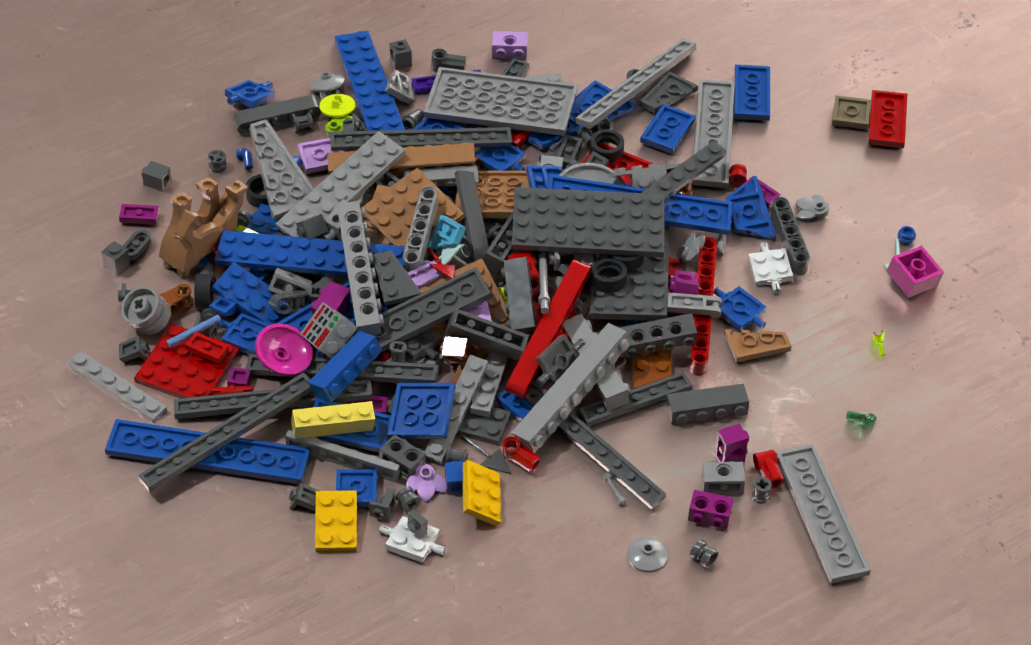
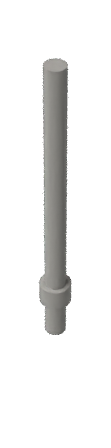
[538,251,550,314]

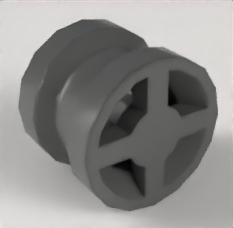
[208,150,227,173]
[395,486,421,512]

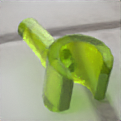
[872,330,885,357]

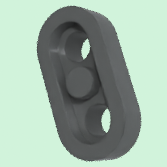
[123,230,151,260]

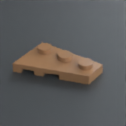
[724,329,792,363]

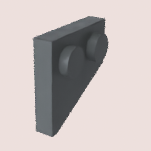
[539,135,582,167]

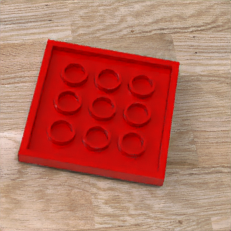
[134,323,240,399]

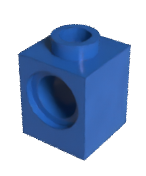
[445,461,465,494]

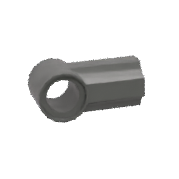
[431,49,466,72]

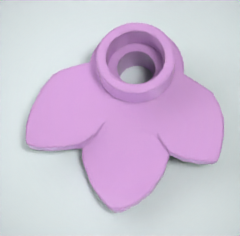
[406,464,447,502]

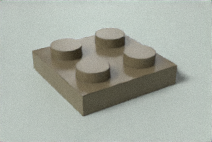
[832,95,871,129]

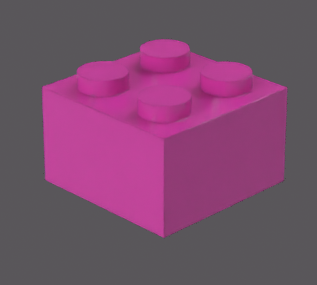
[887,245,944,298]

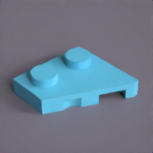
[427,214,466,250]

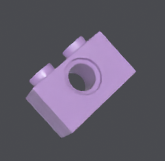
[492,31,528,59]

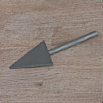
[461,435,511,474]

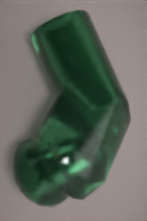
[846,410,877,427]

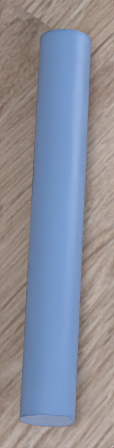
[166,315,221,348]

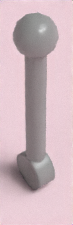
[603,472,626,505]

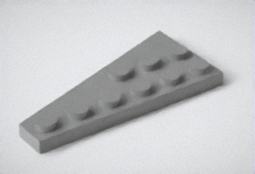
[250,119,314,220]

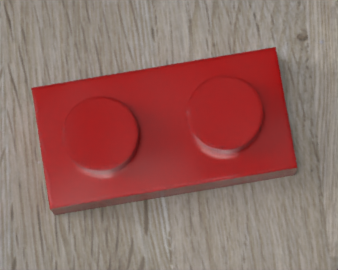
[185,332,229,364]

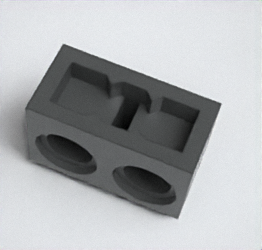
[379,434,426,479]

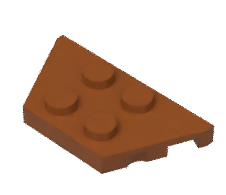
[632,340,671,389]

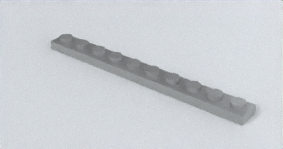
[576,39,696,129]

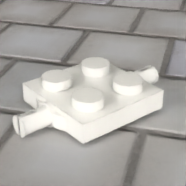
[748,242,793,294]
[379,516,446,563]

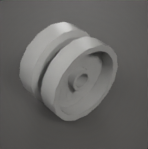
[121,286,171,335]

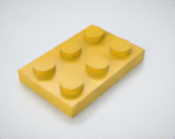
[463,459,501,526]
[315,490,357,551]

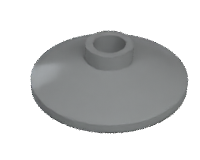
[310,72,345,92]
[627,537,668,572]

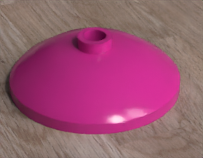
[255,324,313,376]

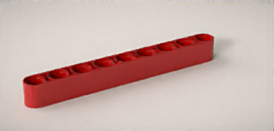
[690,237,717,376]
[505,260,592,398]

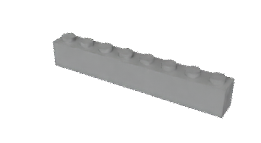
[511,323,631,453]

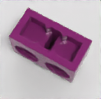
[688,490,734,529]

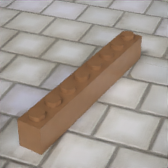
[327,142,475,177]

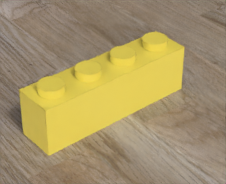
[291,401,375,439]

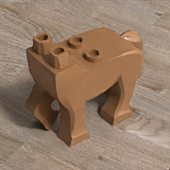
[159,177,248,278]

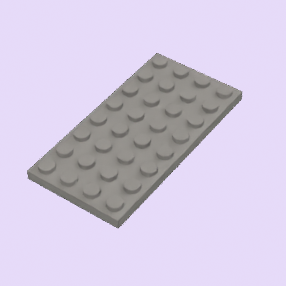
[424,67,578,136]

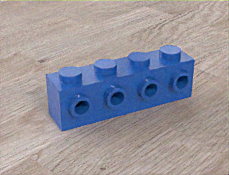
[308,331,382,402]

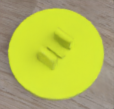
[320,94,355,118]

